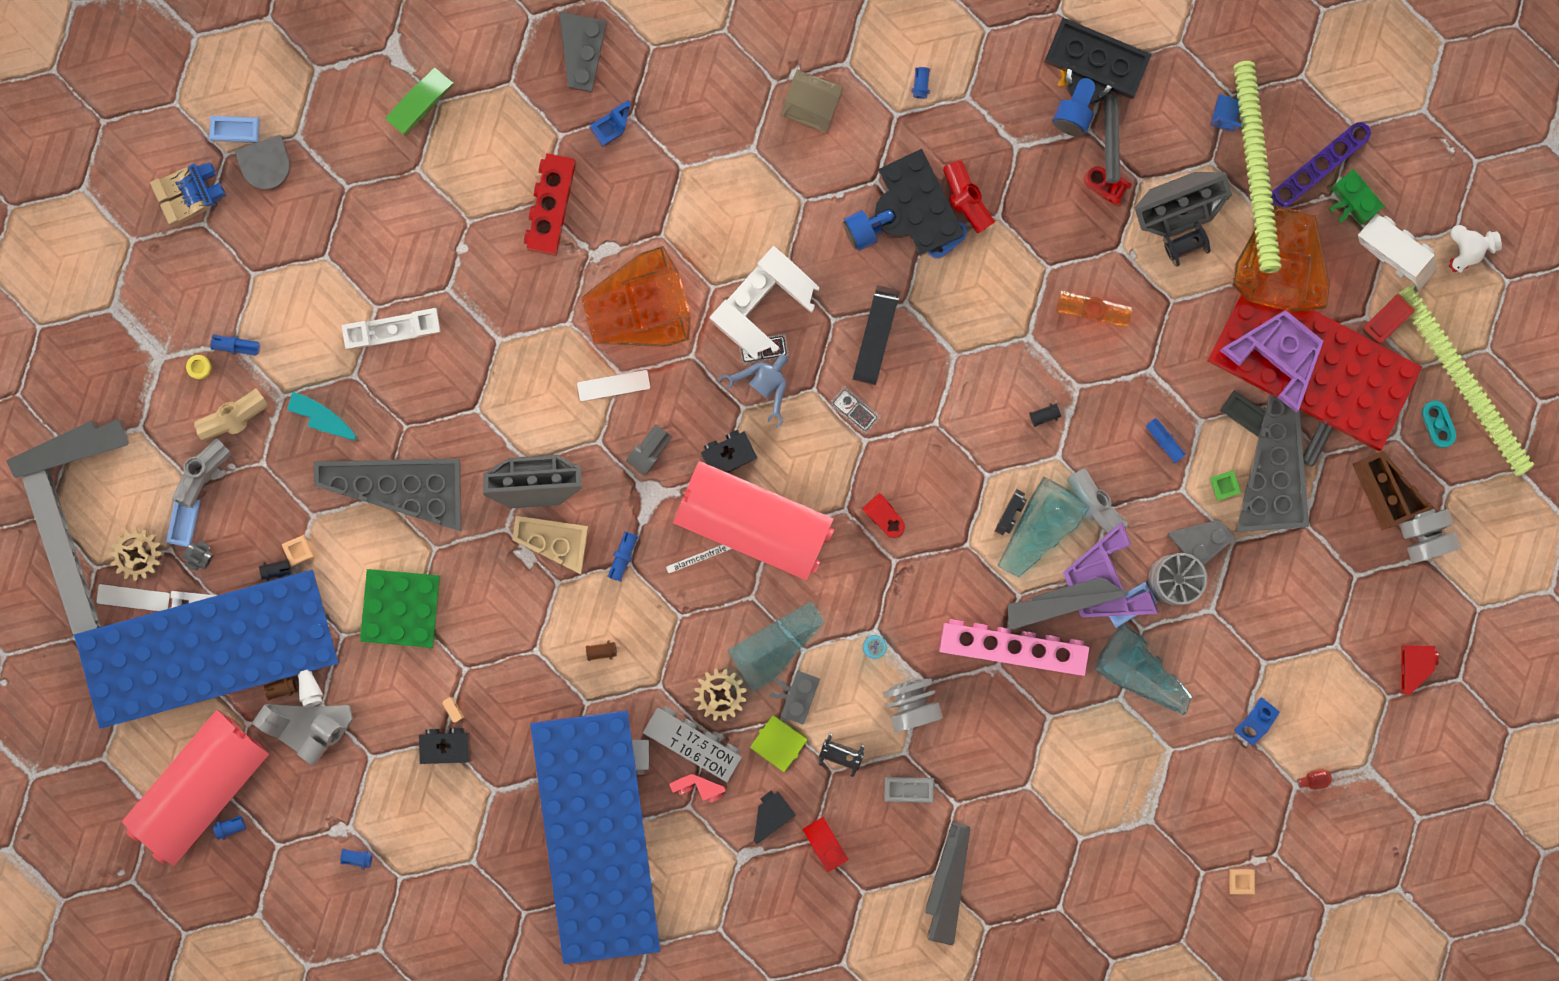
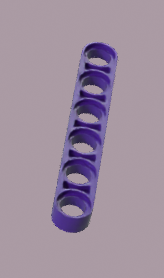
[1270,122,1371,217]

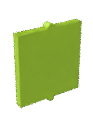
[750,715,808,772]

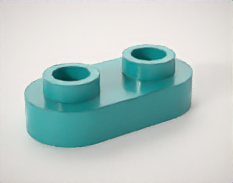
[1421,400,1456,448]

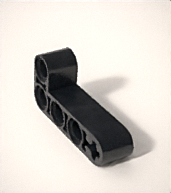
[852,285,900,386]

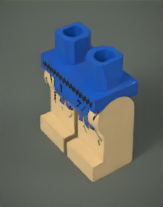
[150,162,226,227]

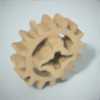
[109,528,164,581]
[694,669,746,721]

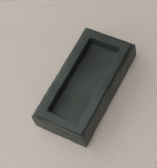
[1219,390,1265,437]

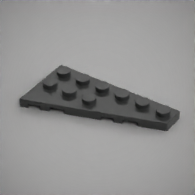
[1235,394,1309,532]
[314,459,462,532]

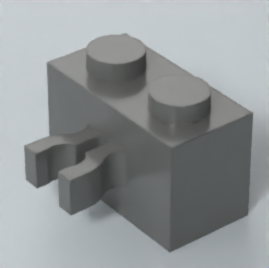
[770,670,820,725]

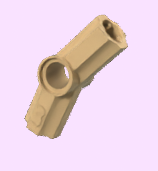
[194,388,268,441]

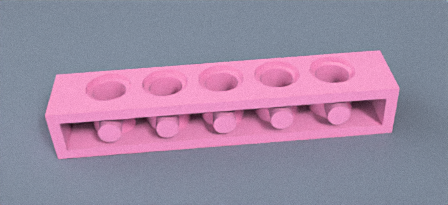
[939,619,1089,676]

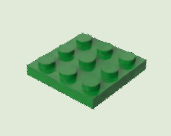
[360,569,440,648]

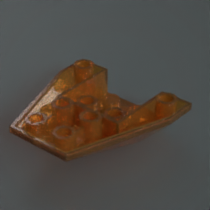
[1232,204,1330,312]
[581,246,691,347]

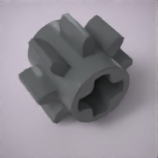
[183,541,214,571]

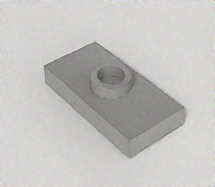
[884,777,934,803]

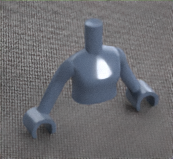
[718,353,789,428]

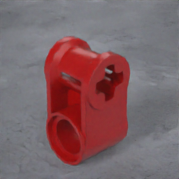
[1084,166,1132,207]
[861,492,905,538]

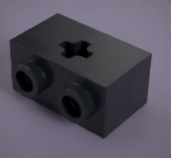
[701,430,757,473]
[419,728,471,764]

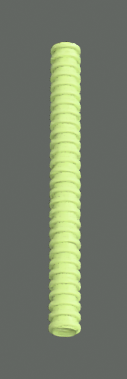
[1233,61,1282,273]
[1399,285,1534,476]

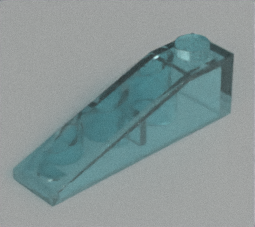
[998,477,1089,577]
[728,601,824,692]
[1095,623,1192,715]

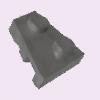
[1167,520,1235,565]

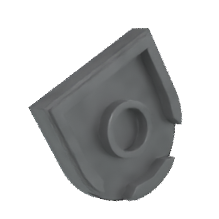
[235,135,291,190]

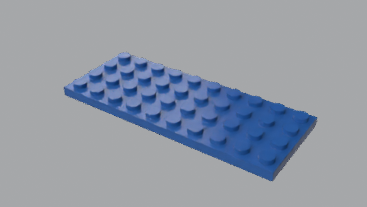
[74,570,339,729]
[530,710,661,964]

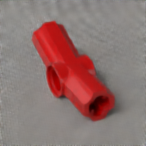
[943,161,995,234]

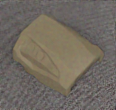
[781,69,842,133]

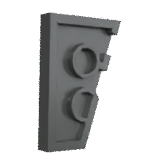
[559,12,607,93]

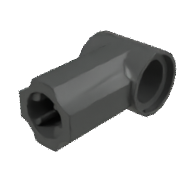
[626,424,672,476]

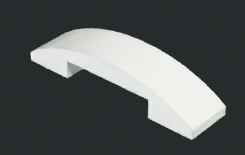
[342,308,441,349]

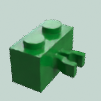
[1328,169,1385,225]

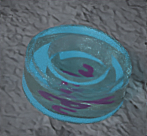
[862,635,887,659]

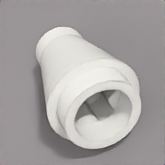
[298,670,323,707]

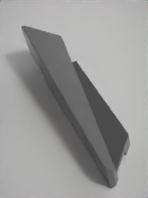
[6,419,129,478]
[1008,577,1129,630]
[925,821,970,945]

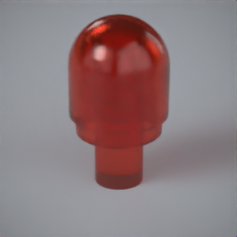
[1297,769,1332,790]

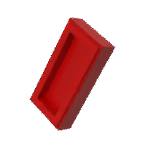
[1363,293,1416,344]

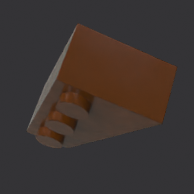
[1352,451,1434,530]

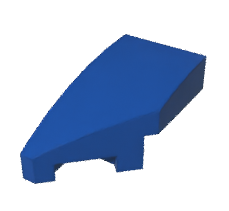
[589,100,631,147]

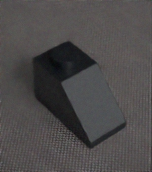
[754,790,796,845]

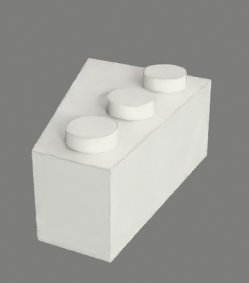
[1358,213,1437,292]

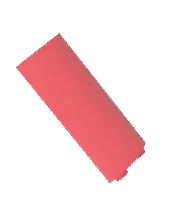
[673,461,834,580]
[122,710,269,866]

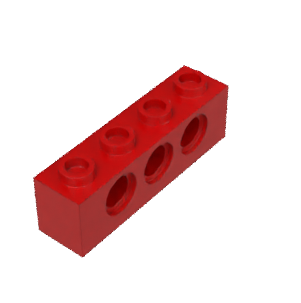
[524,153,576,256]

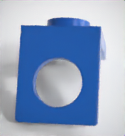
[1210,94,1242,132]
[1234,697,1280,746]

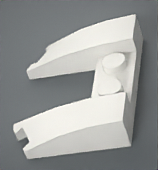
[709,246,819,360]

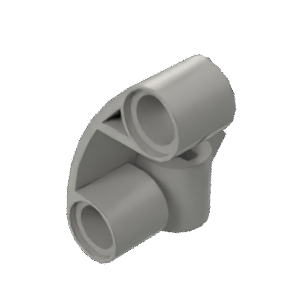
[252,704,353,766]

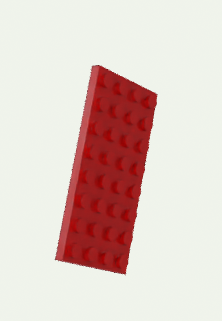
[1207,277,1422,452]

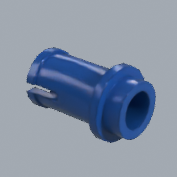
[911,67,930,99]
[213,815,246,840]
[340,848,372,870]

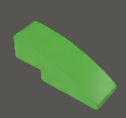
[385,68,453,137]

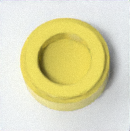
[186,355,212,380]

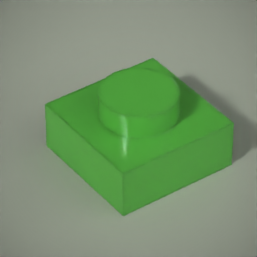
[1209,470,1241,501]

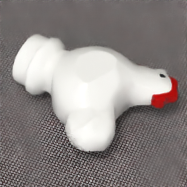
[1449,225,1502,273]

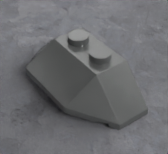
[1134,172,1232,237]
[483,455,582,508]

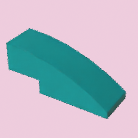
[287,392,359,442]

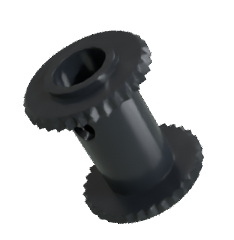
[1163,222,1211,267]
[818,733,865,777]

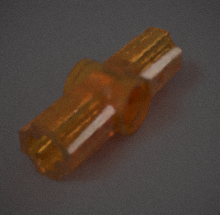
[1056,291,1132,328]

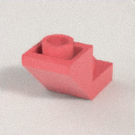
[669,773,726,803]

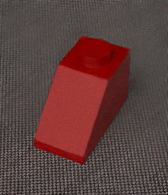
[1401,645,1439,694]
[803,817,849,872]

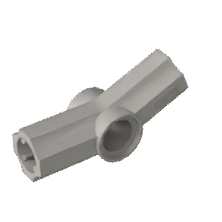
[172,438,232,508]
[1067,468,1128,533]

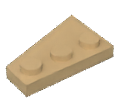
[512,516,588,575]

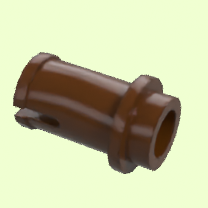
[586,640,617,661]
[264,677,297,700]

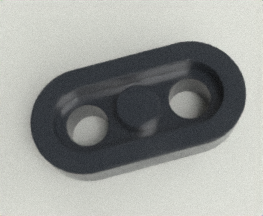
[994,489,1027,536]

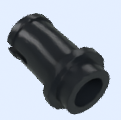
[1029,403,1062,427]
[259,559,291,581]

